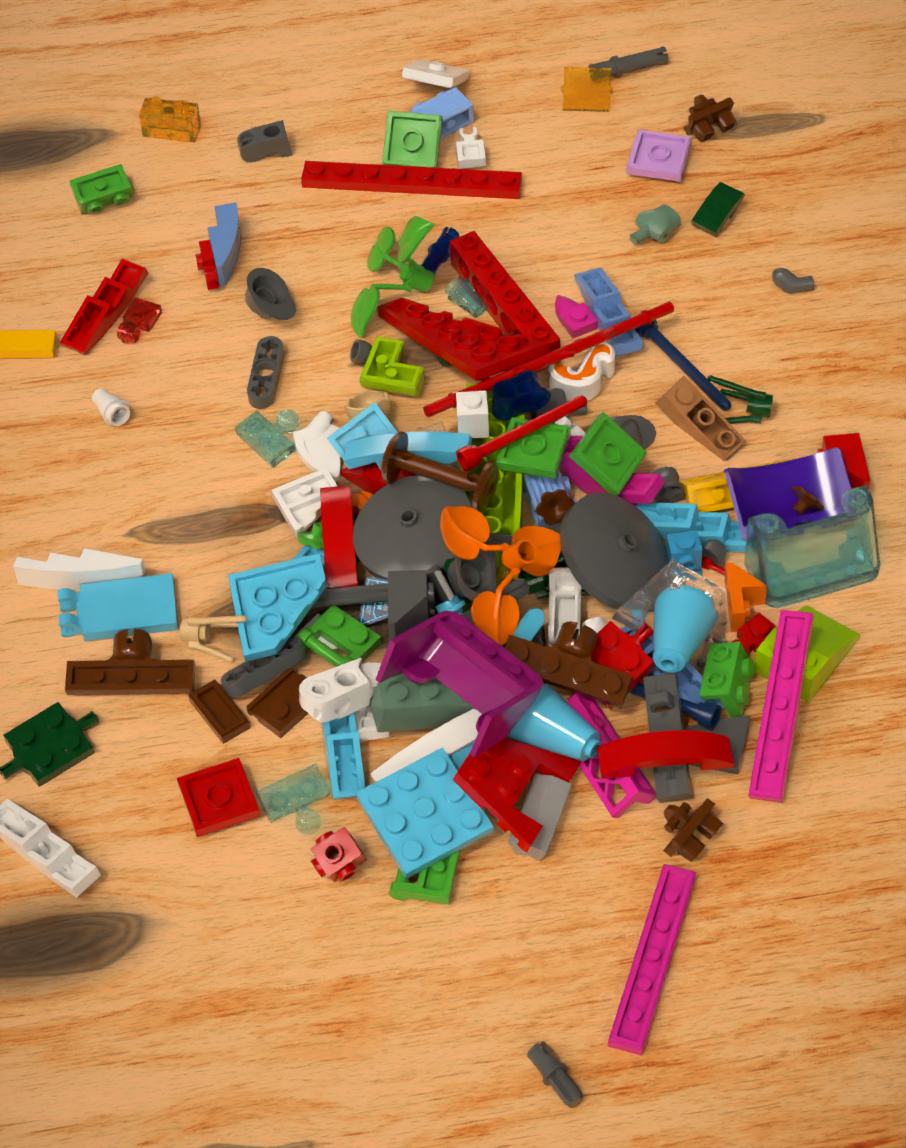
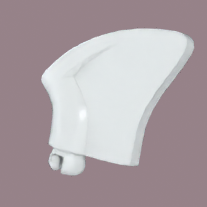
[293,411,341,481]

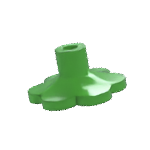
[298,522,323,550]

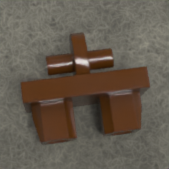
[683,94,736,142]
[663,798,723,862]

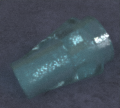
[445,276,486,318]

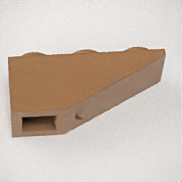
[655,376,746,461]

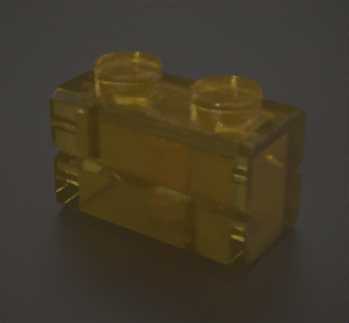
[139,97,201,143]

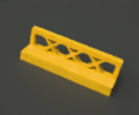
[679,457,798,512]

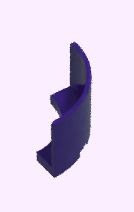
[724,448,860,541]

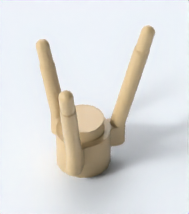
[180,616,247,663]

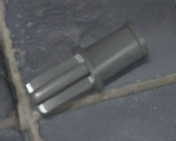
[527,1042,583,1108]

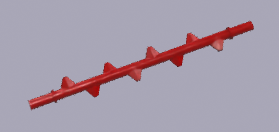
[423,301,674,418]

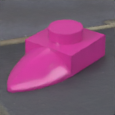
[555,295,598,339]

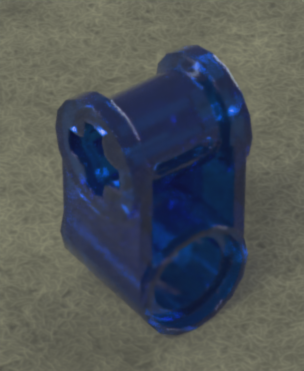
[492,370,551,421]

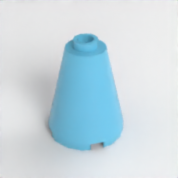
[653,585,718,673]
[508,682,602,761]

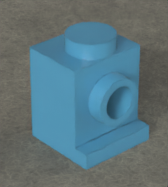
[666,530,702,582]

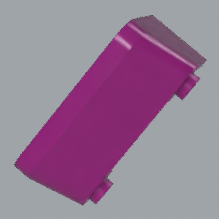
[375,611,543,758]

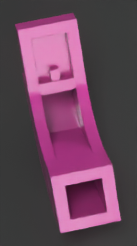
[560,436,665,506]

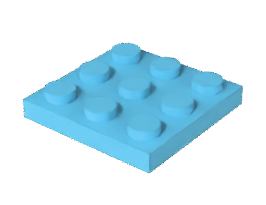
[356,747,494,879]

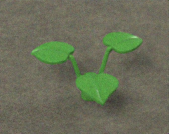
[351,216,435,338]

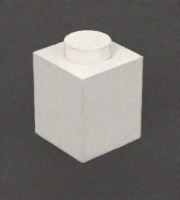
[456,391,489,438]

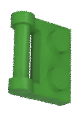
[298,605,382,667]
[389,850,461,904]

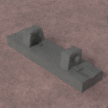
[643,672,692,803]

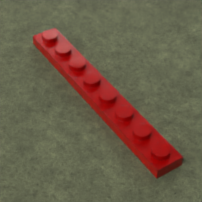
[301,161,522,199]

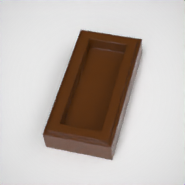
[188,679,250,744]

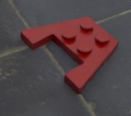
[453,738,581,853]

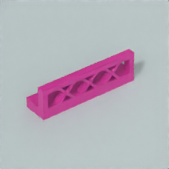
[567,693,657,818]

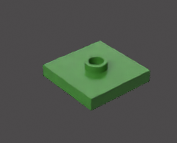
[382,110,443,168]
[569,412,647,496]
[496,417,571,479]

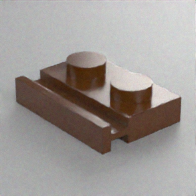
[246,667,308,738]

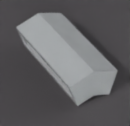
[509,774,572,861]

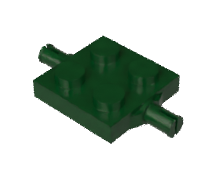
[0,702,99,787]

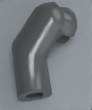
[772,268,814,293]

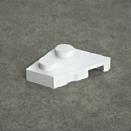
[271,468,337,538]

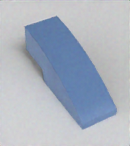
[208,202,241,287]

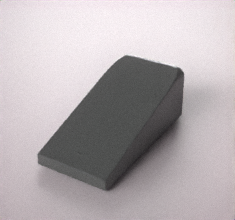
[426,565,454,603]

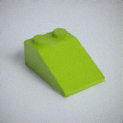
[755,605,860,703]

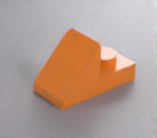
[724,563,767,632]

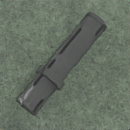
[588,46,669,81]

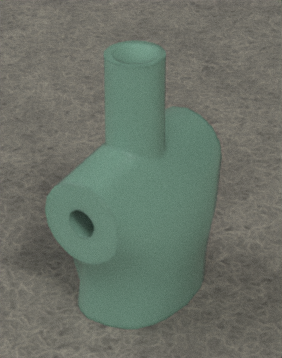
[630,204,681,244]

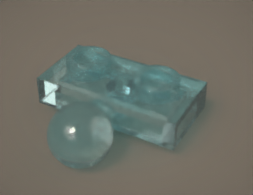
[235,409,300,468]
[256,763,331,835]

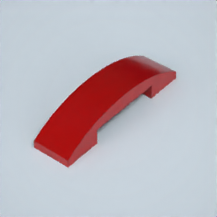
[320,485,358,589]
[597,730,734,779]

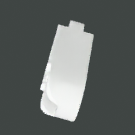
[299,658,381,722]

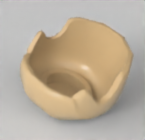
[345,390,390,420]

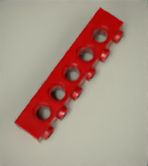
[449,231,561,374]

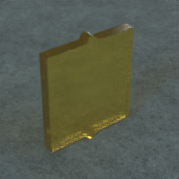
[561,67,613,112]

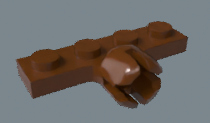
[505,621,633,709]
[65,628,196,695]

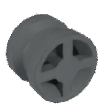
[651,467,684,503]

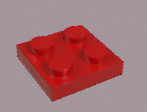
[177,758,260,837]

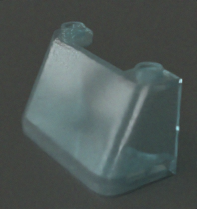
[744,485,880,608]

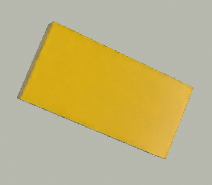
[0,330,57,358]

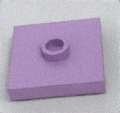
[627,130,692,182]

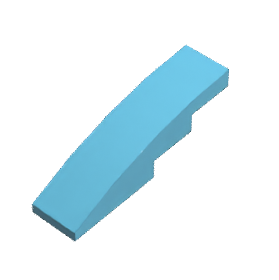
[343,431,472,471]
[636,502,760,554]
[321,712,365,800]

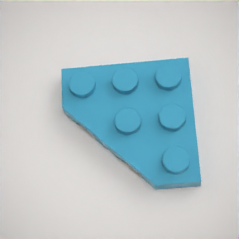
[228,553,327,662]

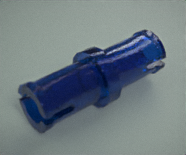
[421,227,460,276]

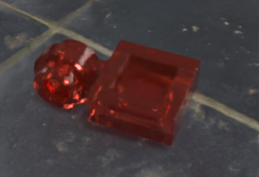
[117,297,162,344]

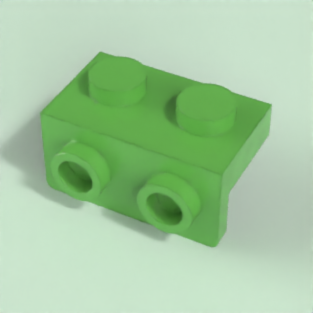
[69,164,133,214]
[699,642,755,718]

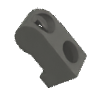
[237,120,292,162]

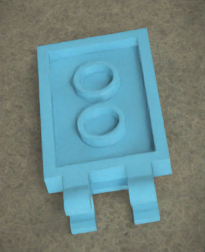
[57,573,178,641]

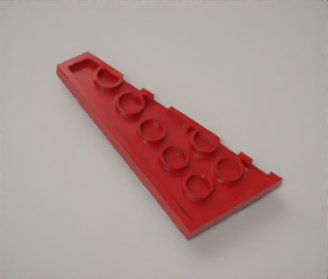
[377,297,549,381]

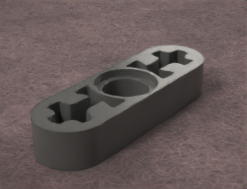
[247,336,284,409]
[221,637,307,698]

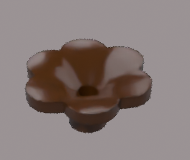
[790,485,825,515]
[536,489,575,525]

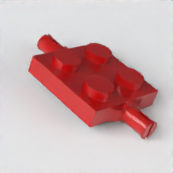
[567,620,656,711]

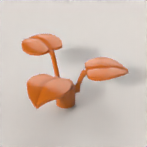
[440,506,561,646]

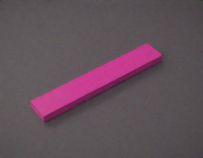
[748,610,814,803]
[608,864,697,1056]

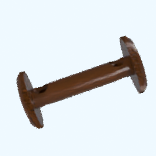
[381,431,499,512]

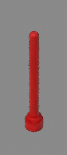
[456,395,587,472]

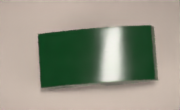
[691,182,745,237]

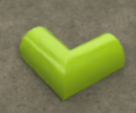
[359,336,424,397]

